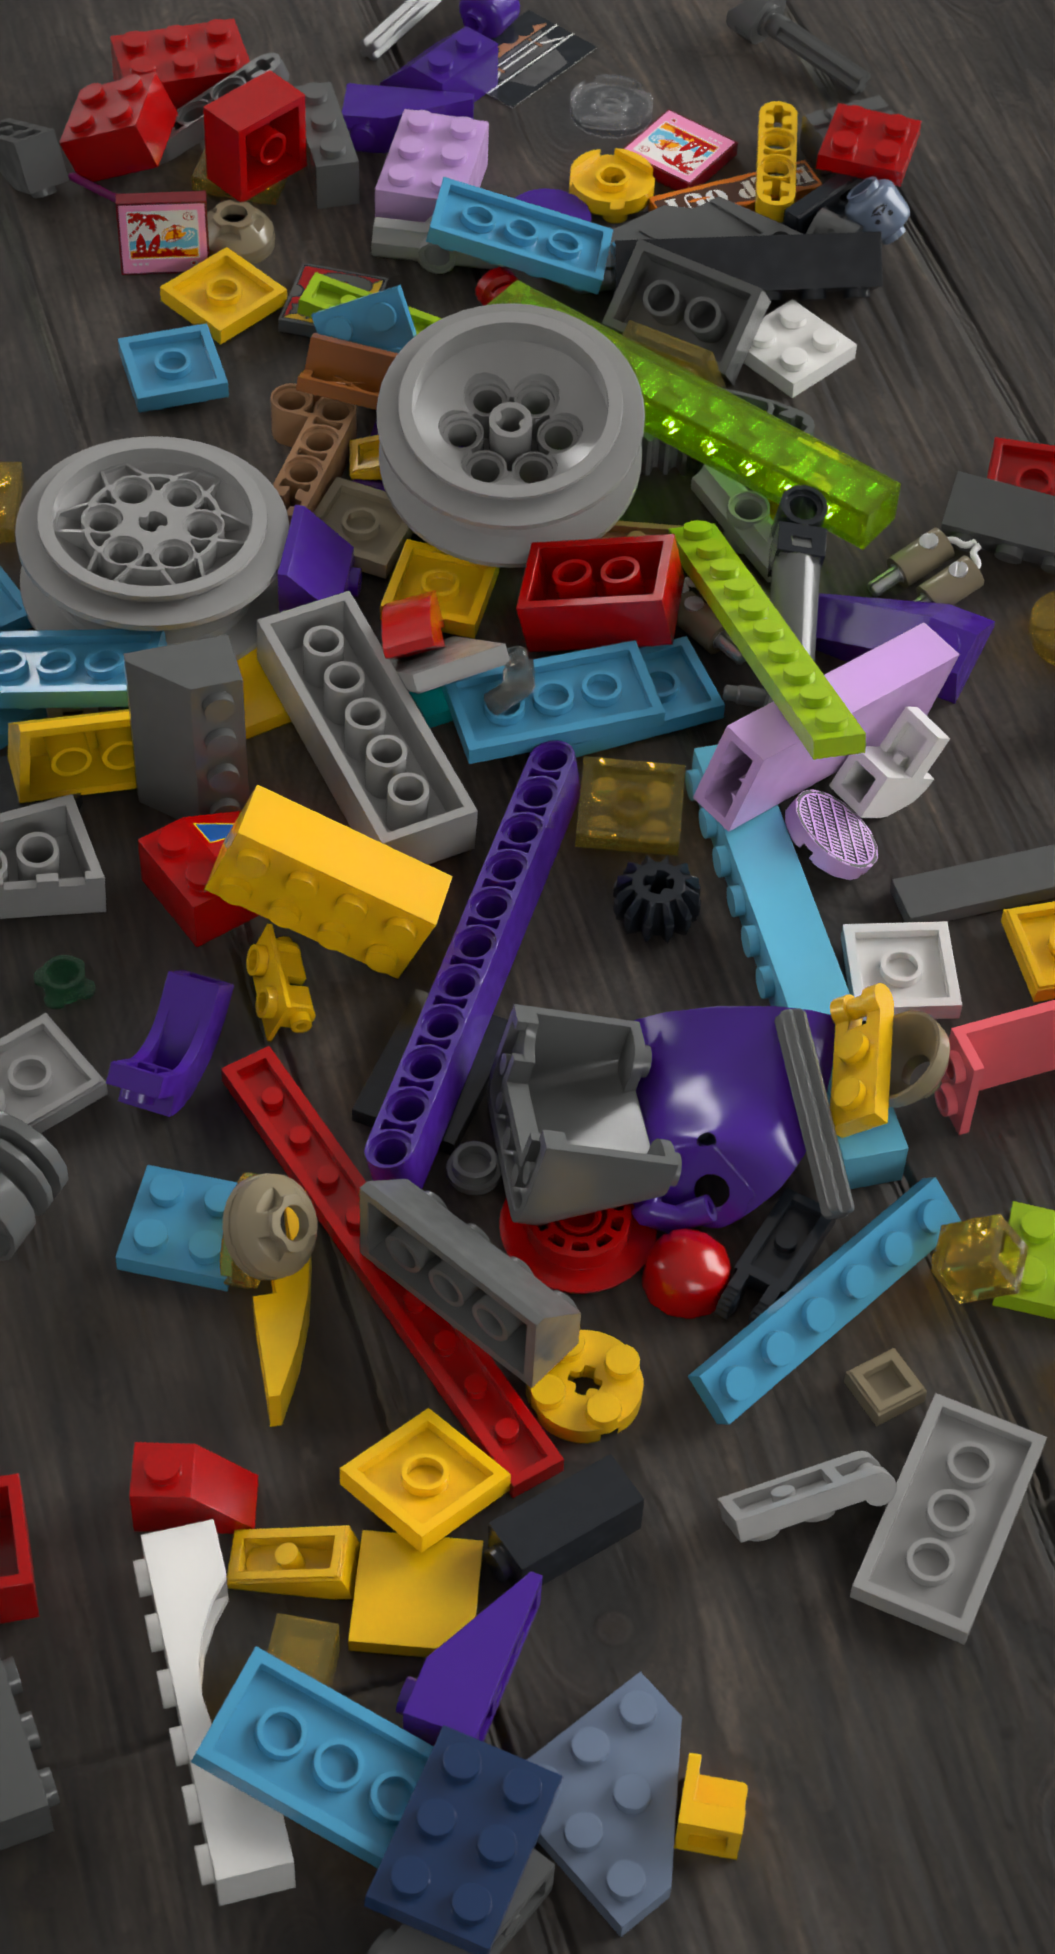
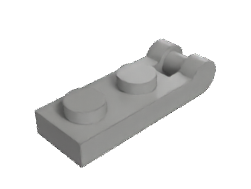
[717,1451,897,1543]

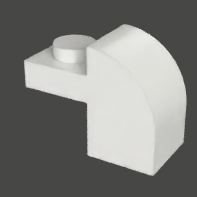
[829,706,950,818]

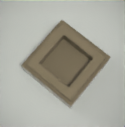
[844,1348,927,1427]

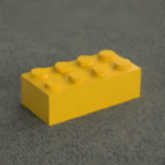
[205,785,453,979]

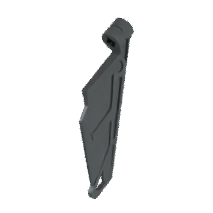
[551,197,863,294]

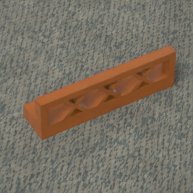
[296,333,487,413]

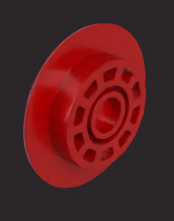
[499,1197,657,1294]

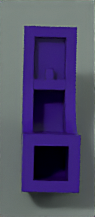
[106,970,234,1117]

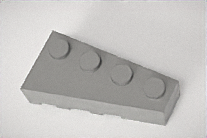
[0,794,106,919]

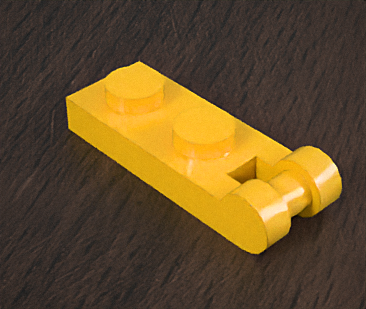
[830,983,894,1138]

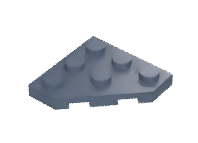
[527,1672,682,1937]

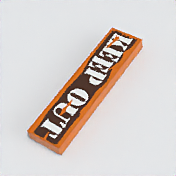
[648,160,822,212]

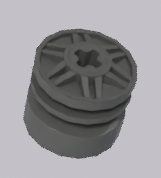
[0,1111,69,1261]

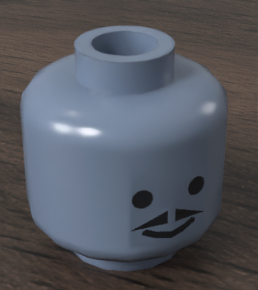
[845,176,910,245]

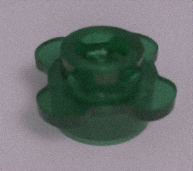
[34,955,96,1010]

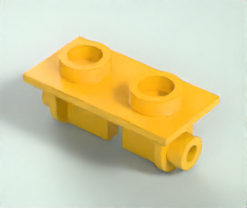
[246,924,316,1041]

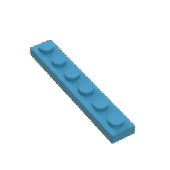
[688,1177,963,1425]

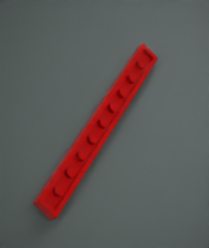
[221,1046,564,1498]

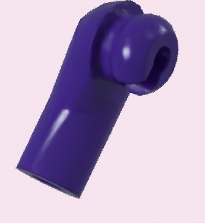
[632,1194,717,1234]

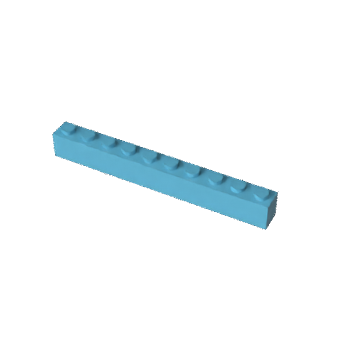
[685,745,909,1189]

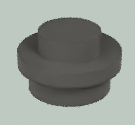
[446,1141,502,1195]

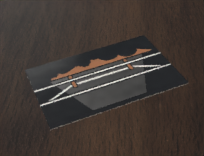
[486,10,598,108]

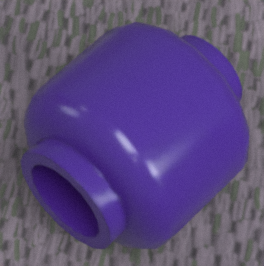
[459,0,520,39]

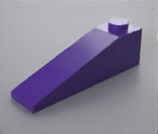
[815,593,995,704]

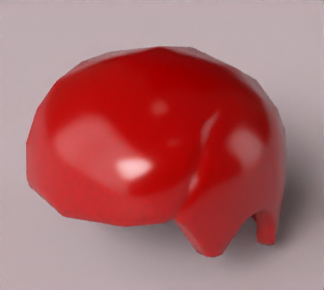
[642,1228,732,1319]

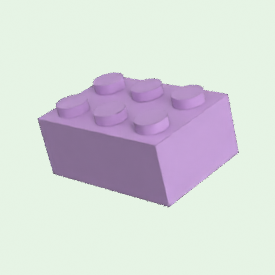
[375,109,489,222]

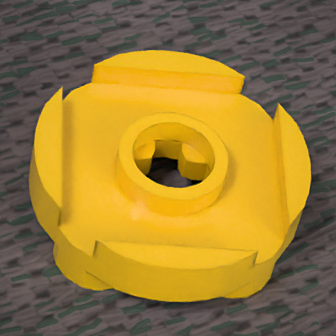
[569,148,655,224]
[526,1330,643,1443]

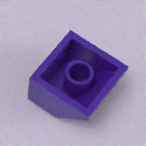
[380,26,498,102]
[277,505,362,613]

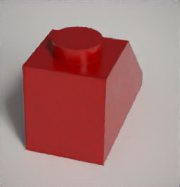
[129,1442,259,1534]

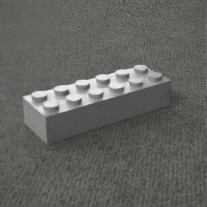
[257,591,478,865]

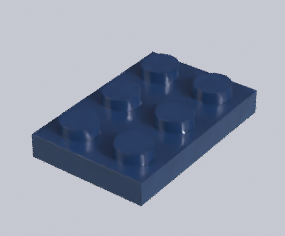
[364,1725,563,1954]

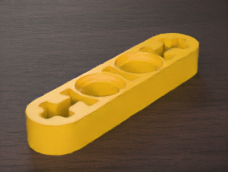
[755,101,798,223]

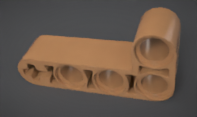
[270,383,357,525]

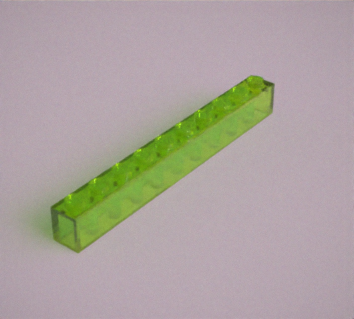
[487,280,901,550]

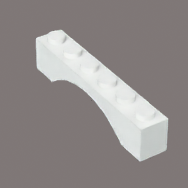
[133,1519,296,1906]

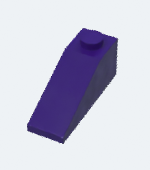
[342,83,474,153]
[396,1572,543,1746]

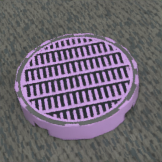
[785,789,878,880]

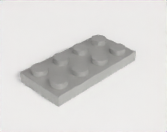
[850,1393,1047,1645]

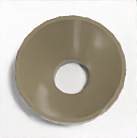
[207,200,275,265]
[889,1011,950,1108]
[223,1173,317,1281]

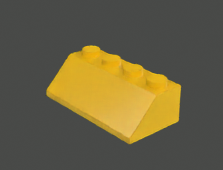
[8,709,136,803]

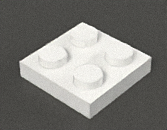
[744,299,857,398]
[841,921,962,1021]

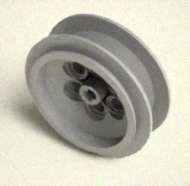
[377,303,645,568]
[15,436,290,660]

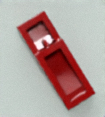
[381,590,445,660]

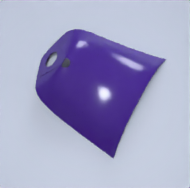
[634,1006,835,1228]

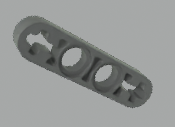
[159,53,290,165]

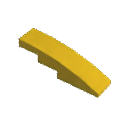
[253,1191,312,1427]

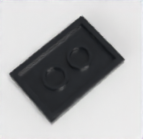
[352,989,508,1155]

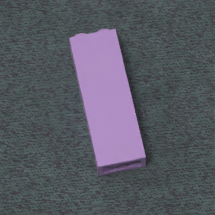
[693,623,960,832]

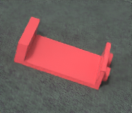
[934,1000,1055,1135]

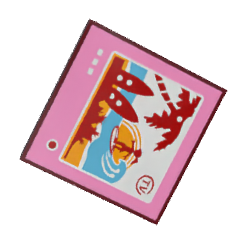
[622,109,738,191]
[115,191,210,275]

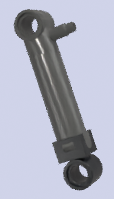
[722,485,828,708]

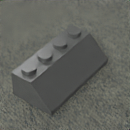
[123,634,249,819]
[360,1179,581,1388]

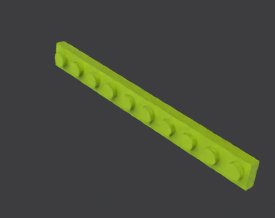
[668,520,866,760]

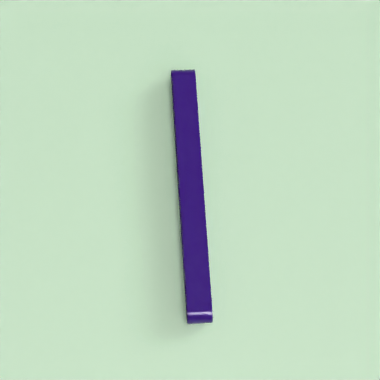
[364,740,581,1189]

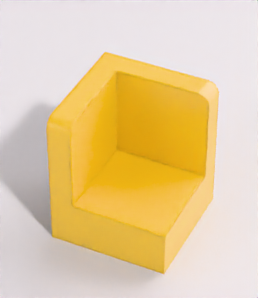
[674,1753,748,1860]

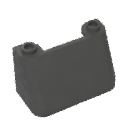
[487,1004,682,1225]

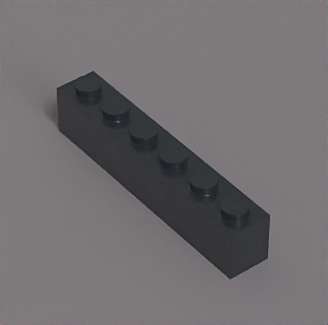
[610,232,883,302]

